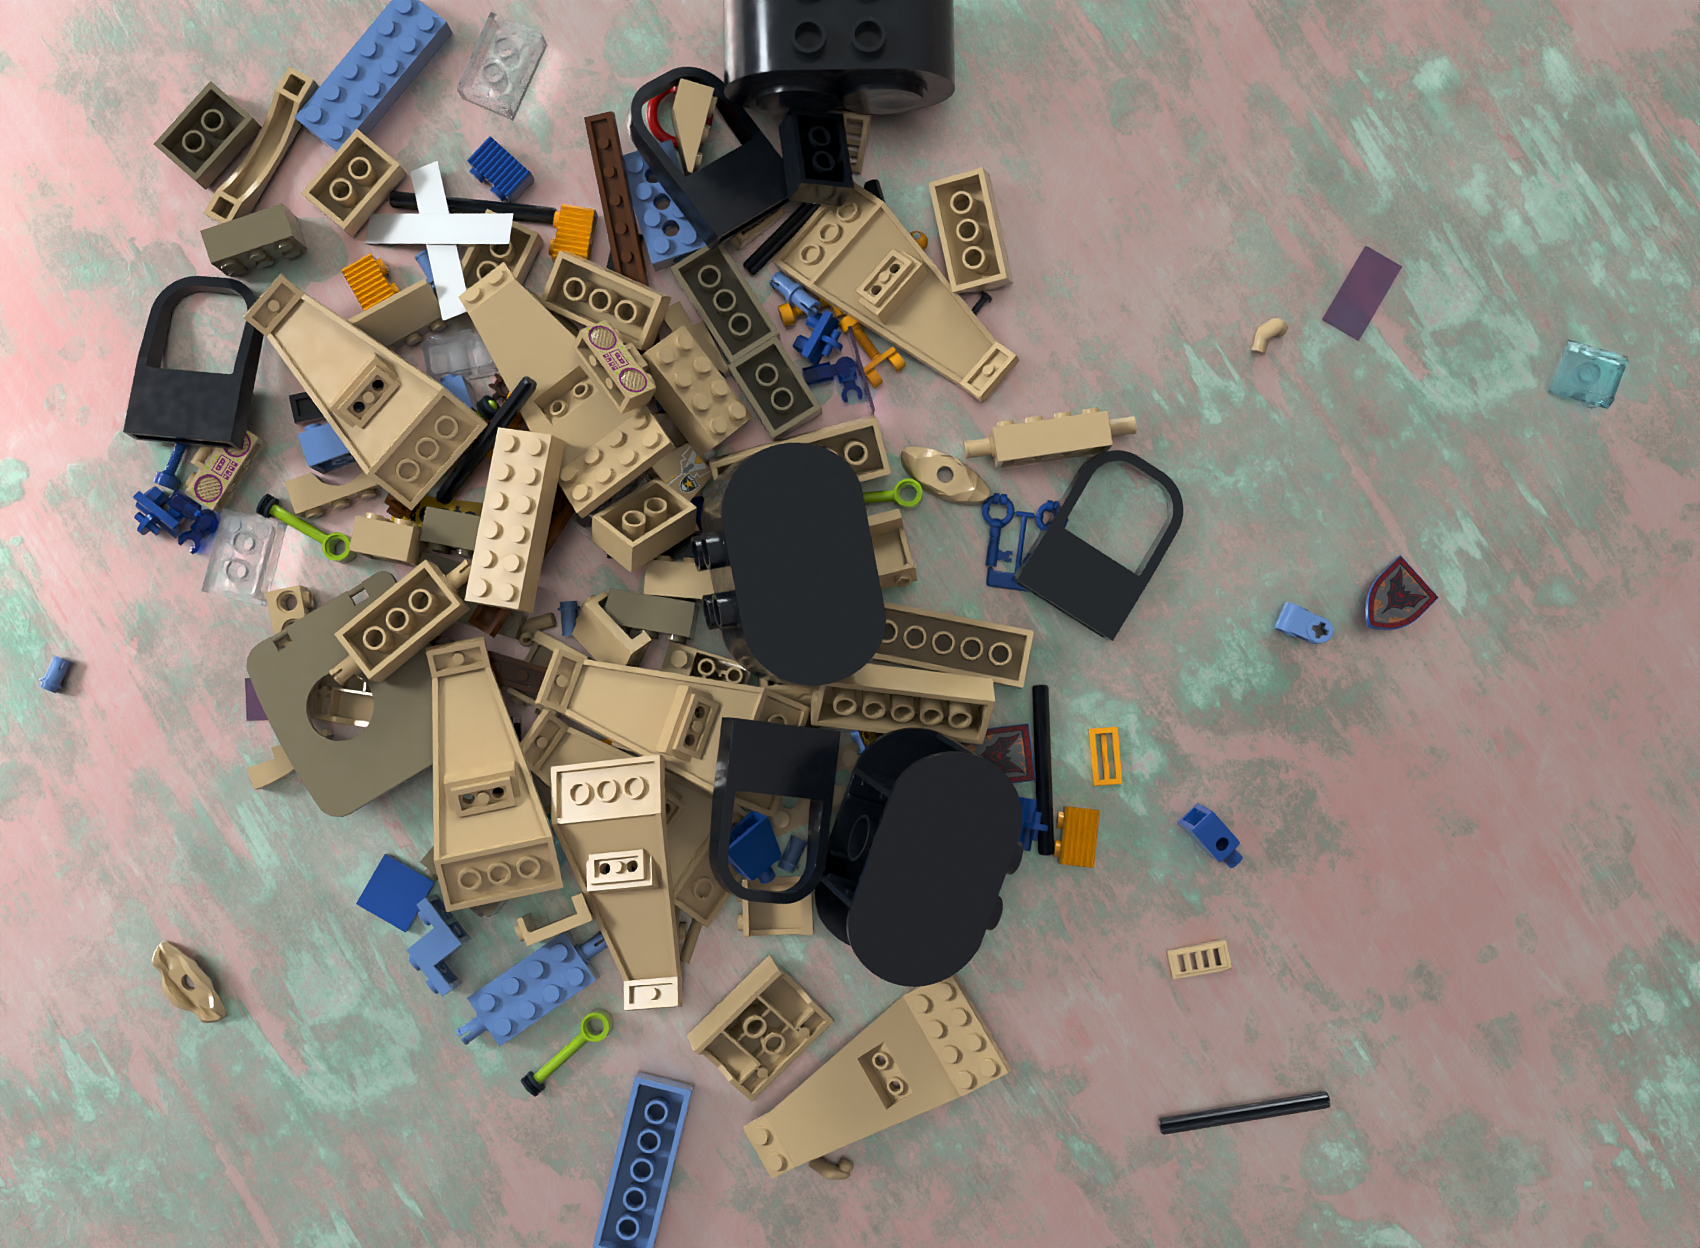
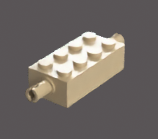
[963,407,1137,469]
[329,559,472,685]

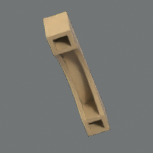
[204,66,319,224]

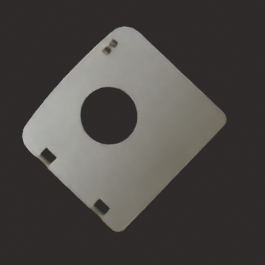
[246,571,433,817]

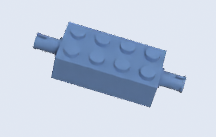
[456,930,608,1047]

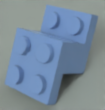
[406,894,471,996]

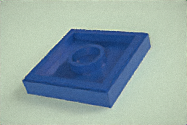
[356,853,436,933]

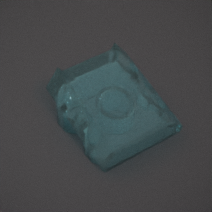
[1548,339,1629,409]

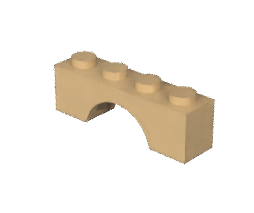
[285,470,383,519]

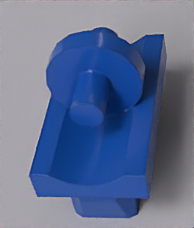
[793,310,843,367]
[133,486,187,538]
[1019,797,1048,851]

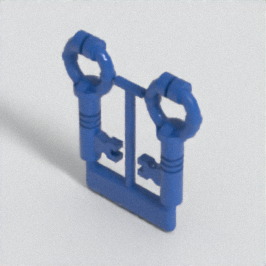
[981,493,1069,592]

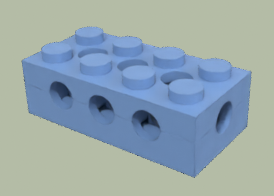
[623,140,706,271]

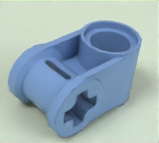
[1274,602,1334,644]

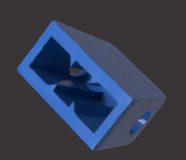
[1177,803,1243,868]
[728,811,782,884]

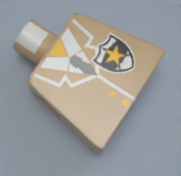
[645,443,716,502]

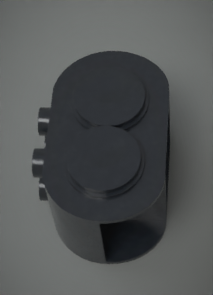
[723,0,955,115]
[691,442,886,686]
[813,728,1023,987]

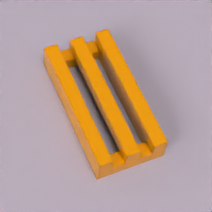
[1088,727,1123,786]

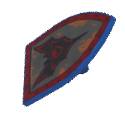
[1366,555,1439,630]
[961,723,1036,783]

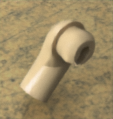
[1251,318,1288,355]
[519,612,556,647]
[809,1157,854,1180]

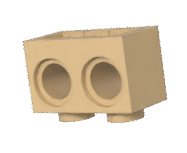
[266,585,314,649]

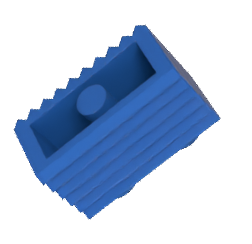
[467,136,535,203]

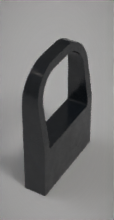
[627,66,793,250]
[123,276,264,450]
[1011,450,1183,641]
[709,717,841,904]

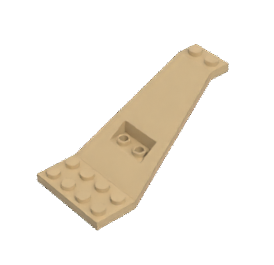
[772,181,1019,403]
[458,262,676,519]
[243,273,488,511]
[426,636,564,912]
[535,648,811,818]
[520,709,749,928]
[551,754,682,1011]
[743,973,1011,1179]

